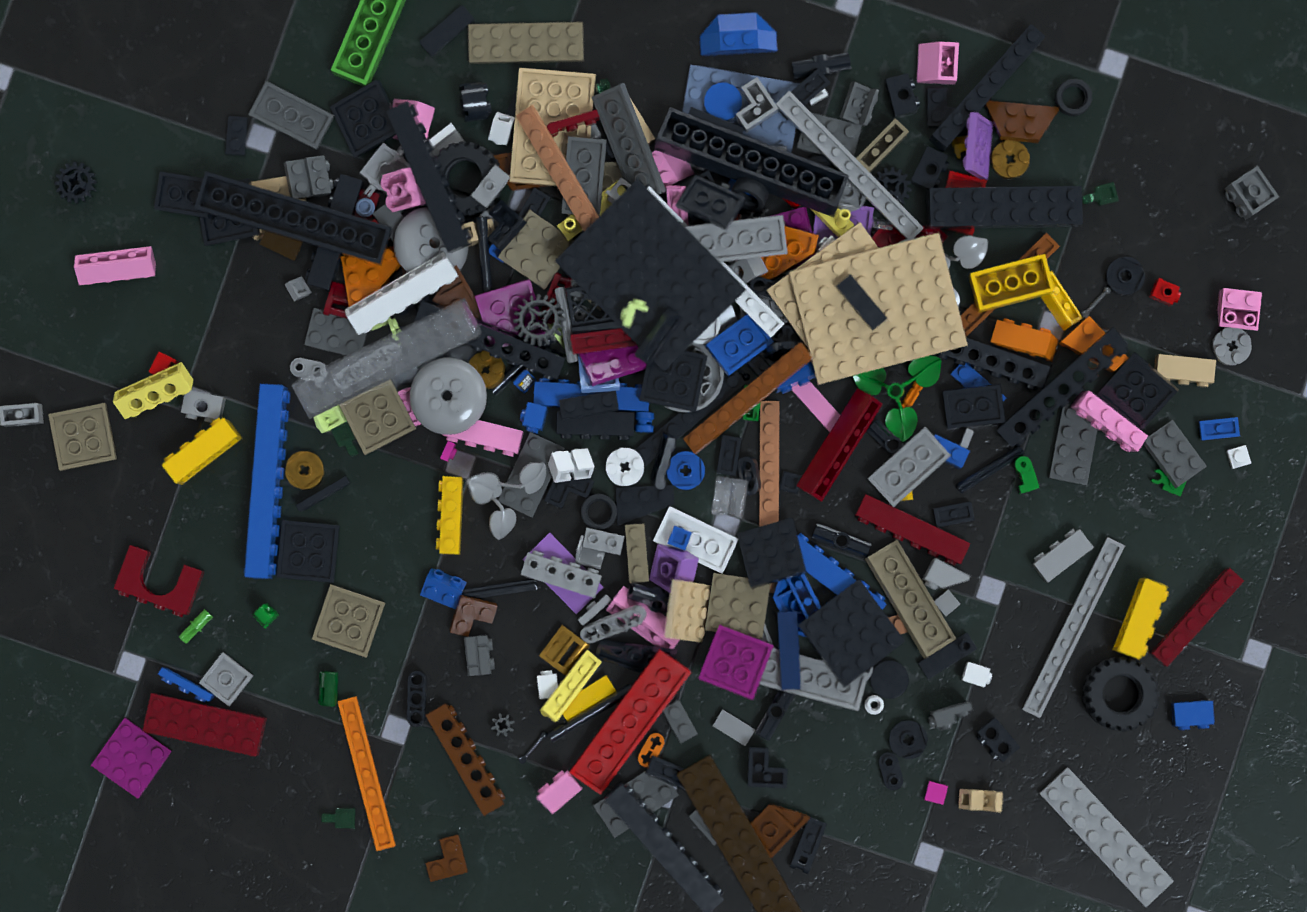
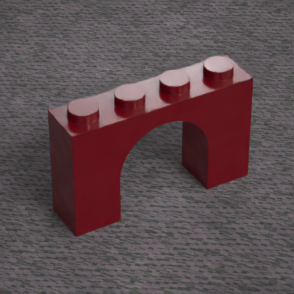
[114,545,205,617]

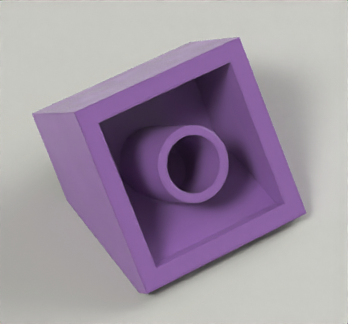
[649,544,699,593]

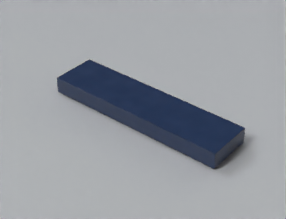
[778,611,801,690]

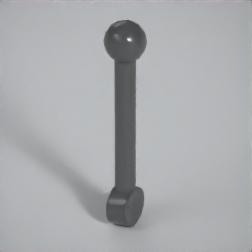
[1081,287,1111,318]

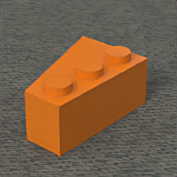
[1058,316,1128,373]
[991,318,1059,362]

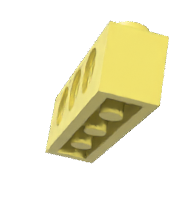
[113,362,193,419]

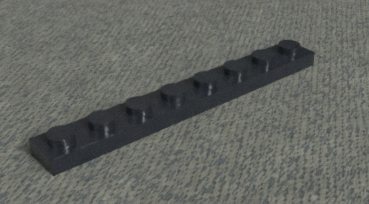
[620,371,746,472]

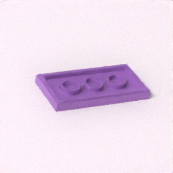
[522,533,604,614]

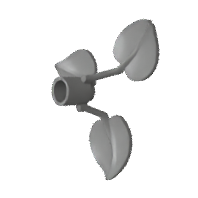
[899,236,987,306]
[466,462,546,540]

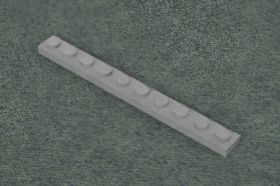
[776,91,923,239]
[1022,537,1125,718]

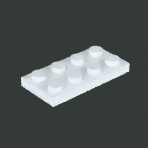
[653,506,739,574]

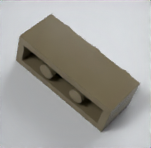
[856,118,909,173]
[625,524,649,583]

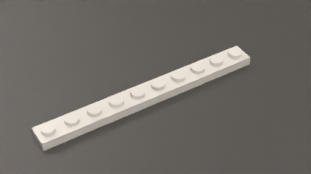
[647,186,784,337]

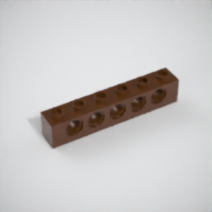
[426,703,506,816]

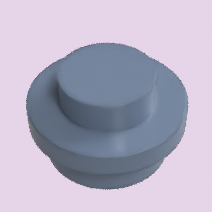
[356,198,375,217]

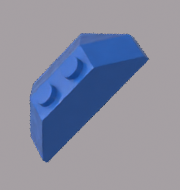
[700,13,777,56]
[773,574,821,637]

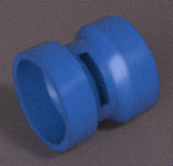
[635,412,654,433]

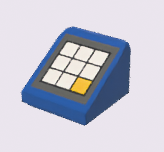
[513,370,536,393]

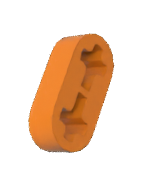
[638,733,665,767]

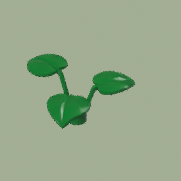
[853,355,942,442]

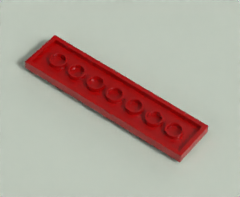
[569,649,691,795]

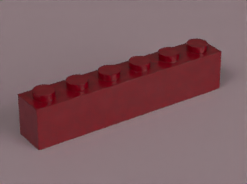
[797,388,883,502]
[855,494,971,566]
[1149,568,1244,667]

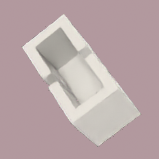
[548,448,594,483]

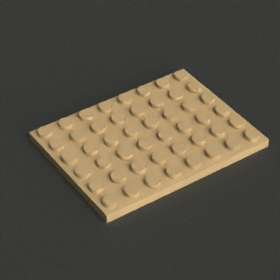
[789,233,967,384]

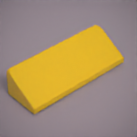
[1041,271,1083,331]
[563,675,616,721]

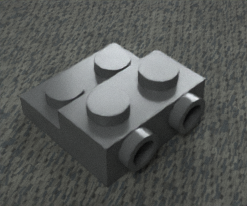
[284,155,334,199]
[1224,166,1279,220]
[928,701,972,730]

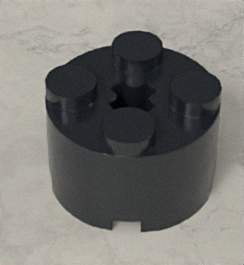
[459,81,491,122]

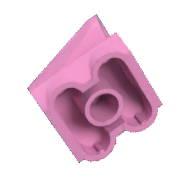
[381,167,426,213]

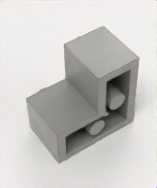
[735,77,779,133]

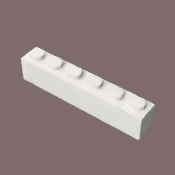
[345,251,458,335]

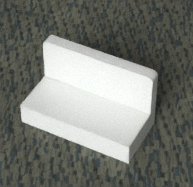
[430,123,464,156]

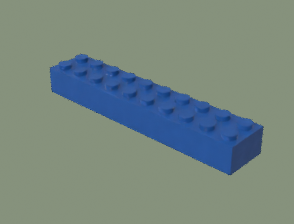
[245,384,291,579]

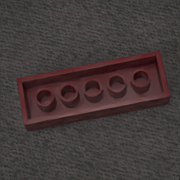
[143,693,267,757]

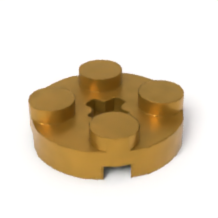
[991,140,1030,179]
[469,350,505,389]
[285,451,324,490]

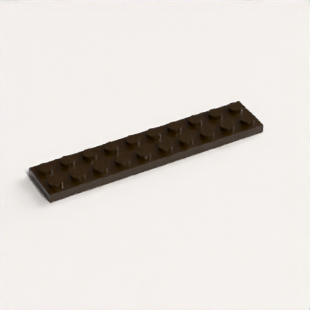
[677,755,802,912]

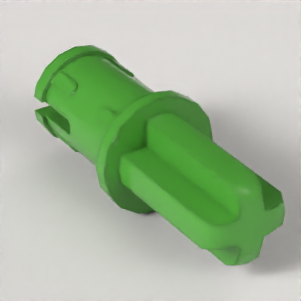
[179,609,213,643]

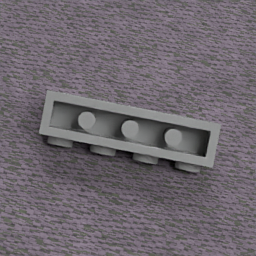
[521,550,602,598]

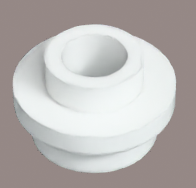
[864,695,884,714]

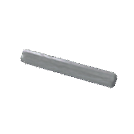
[555,287,578,363]

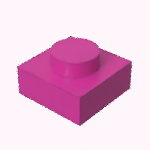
[440,441,458,462]

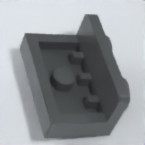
[839,82,879,126]

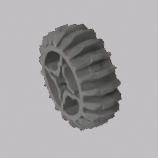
[513,294,566,346]

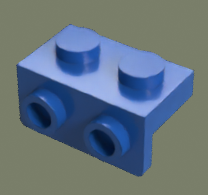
[420,568,467,609]

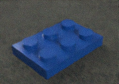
[705,314,774,376]

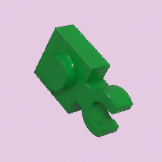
[1151,470,1187,497]

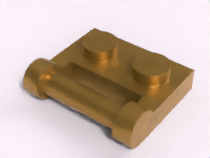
[539,625,590,676]

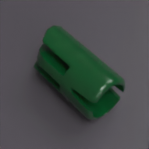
[318,671,339,707]

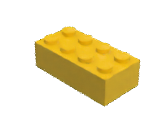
[968,254,1055,313]
[162,418,242,485]
[1113,578,1168,659]

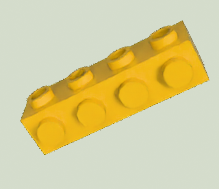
[436,476,463,555]

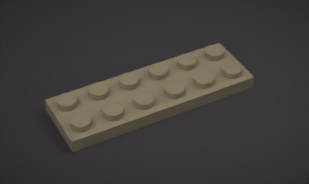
[469,22,584,64]
[865,540,956,658]

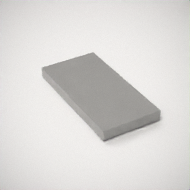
[868,427,951,507]

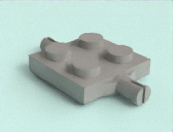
[359,143,410,198]

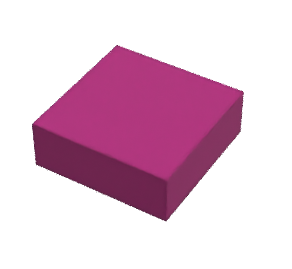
[924,781,948,805]

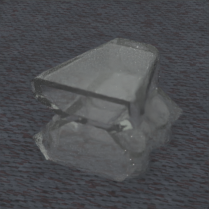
[712,476,749,520]

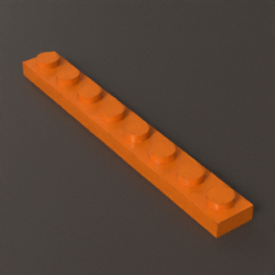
[337,696,396,851]

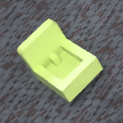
[621,299,648,327]
[313,404,347,433]

